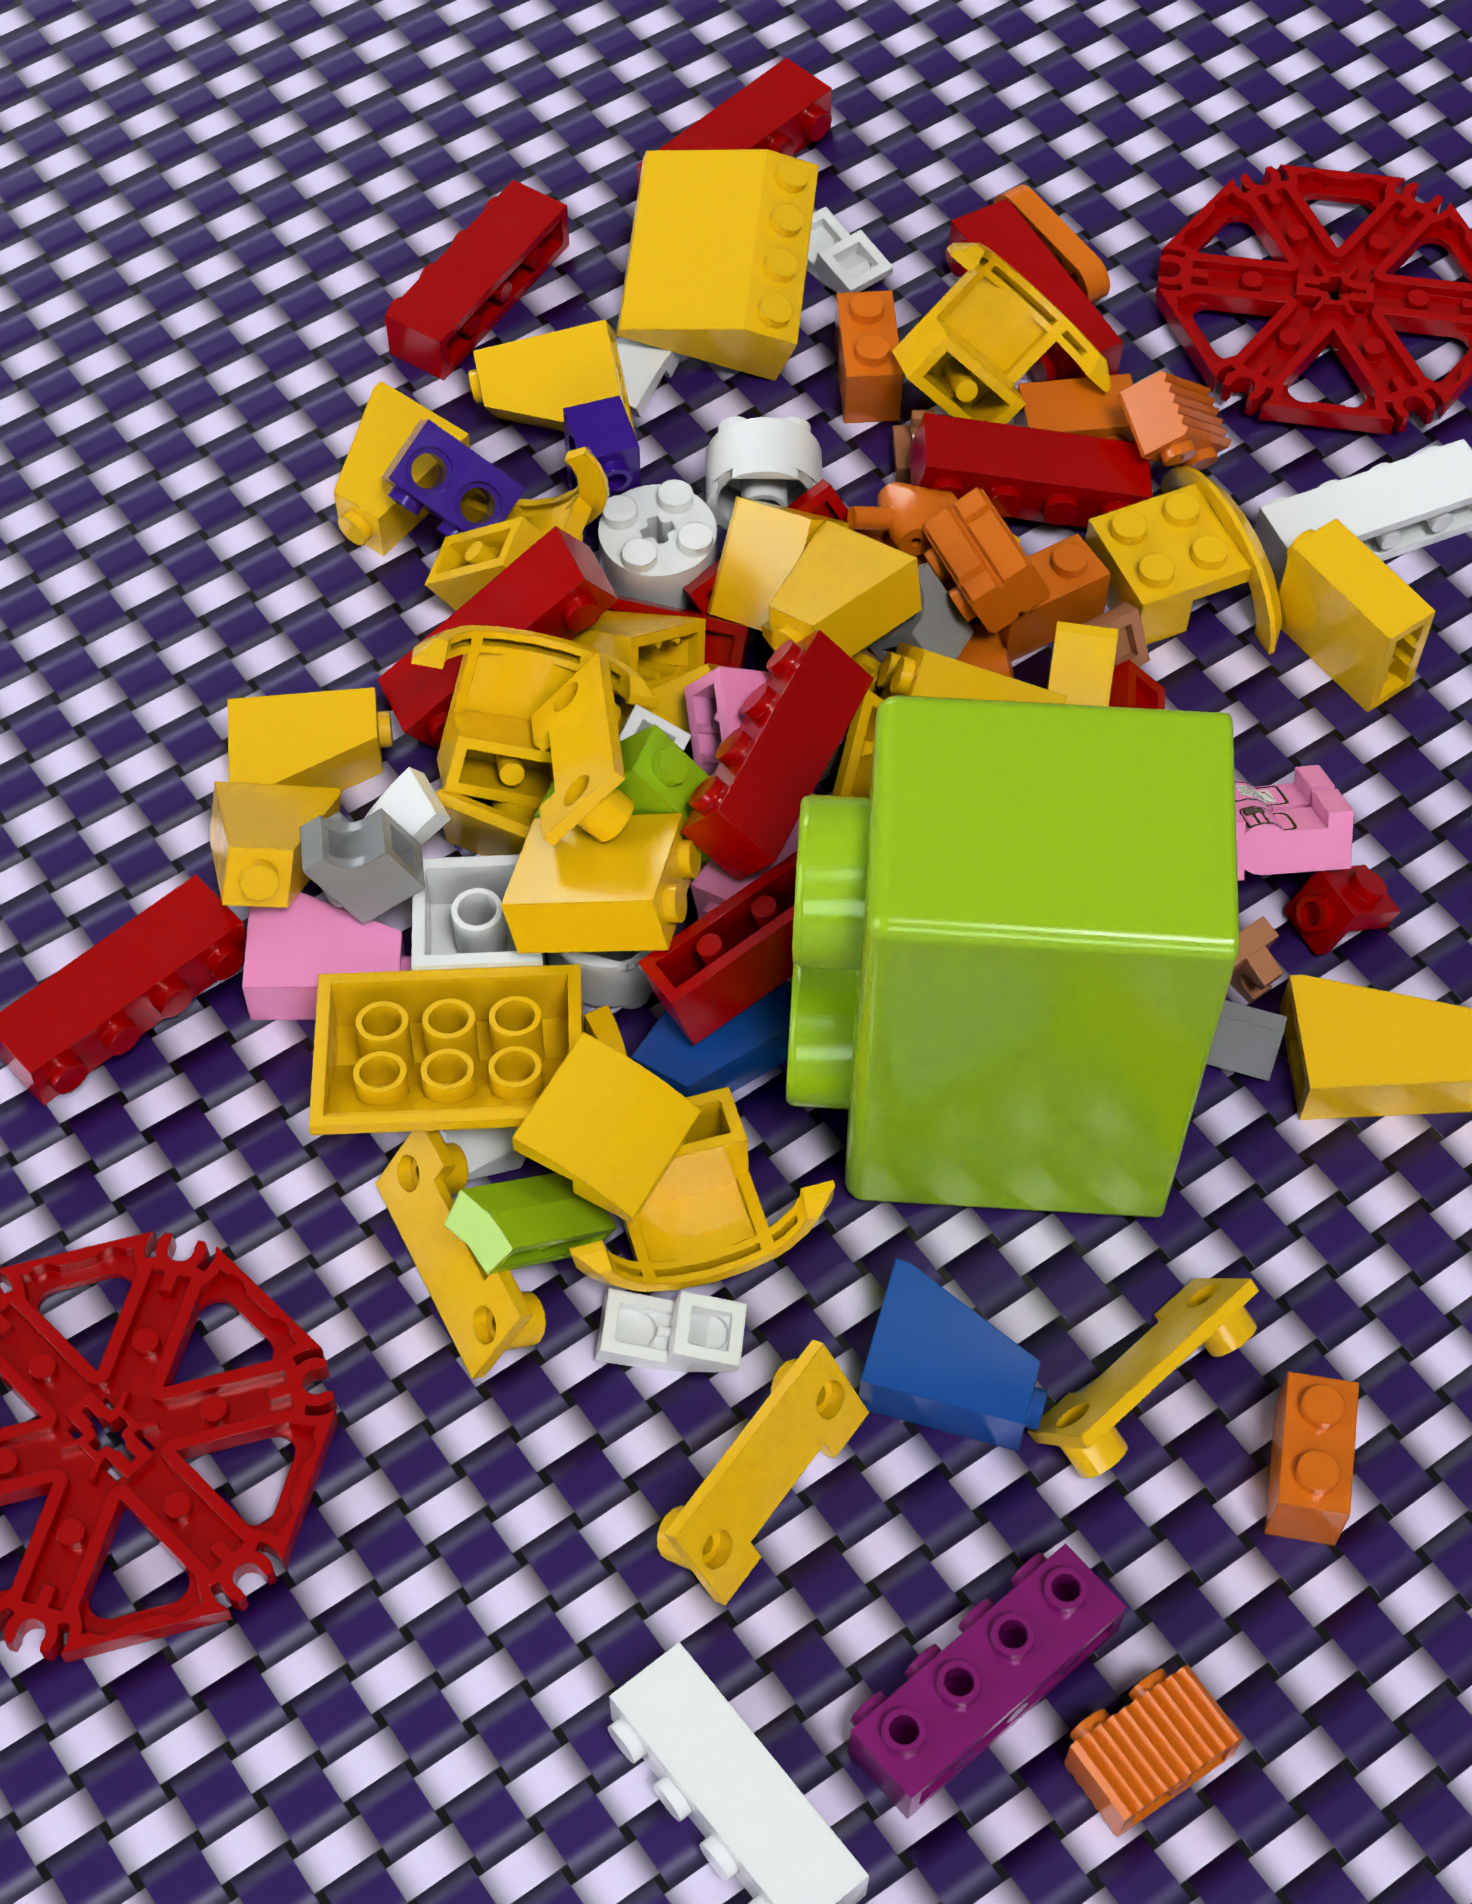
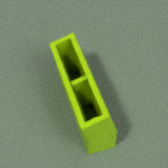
[444,1173,617,1275]

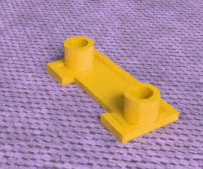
[531,651,634,846]
[375,1130,546,1379]
[1027,1278,1259,1479]
[657,1339,869,1606]

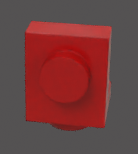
[1285,865,1401,955]

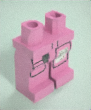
[1235,765,1354,881]

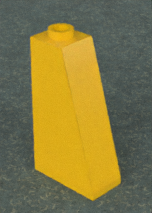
[1280,975,1472,1120]

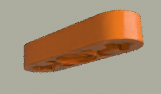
[994,184,1110,303]

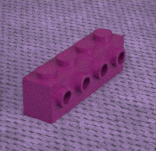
[848,1543,1127,1819]

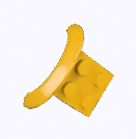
[892,242,1111,424]
[425,447,610,611]
[1085,466,1282,655]
[411,625,659,808]
[569,1086,835,1292]

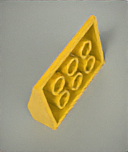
[616,149,819,381]
[309,964,584,1135]

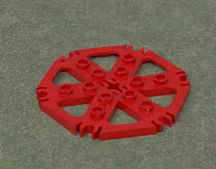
[1155,164,1472,435]
[0,1231,339,1663]

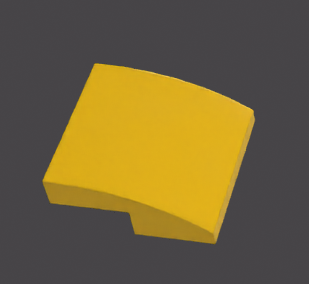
[512,1032,701,1224]

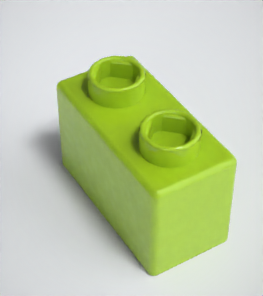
[786,695,1239,1218]

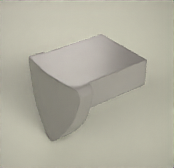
[1207,1000,1287,1081]

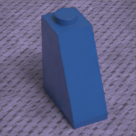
[631,980,792,1097]
[859,1258,1048,1452]

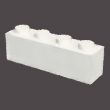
[1254,439,1472,587]
[607,1642,869,1904]

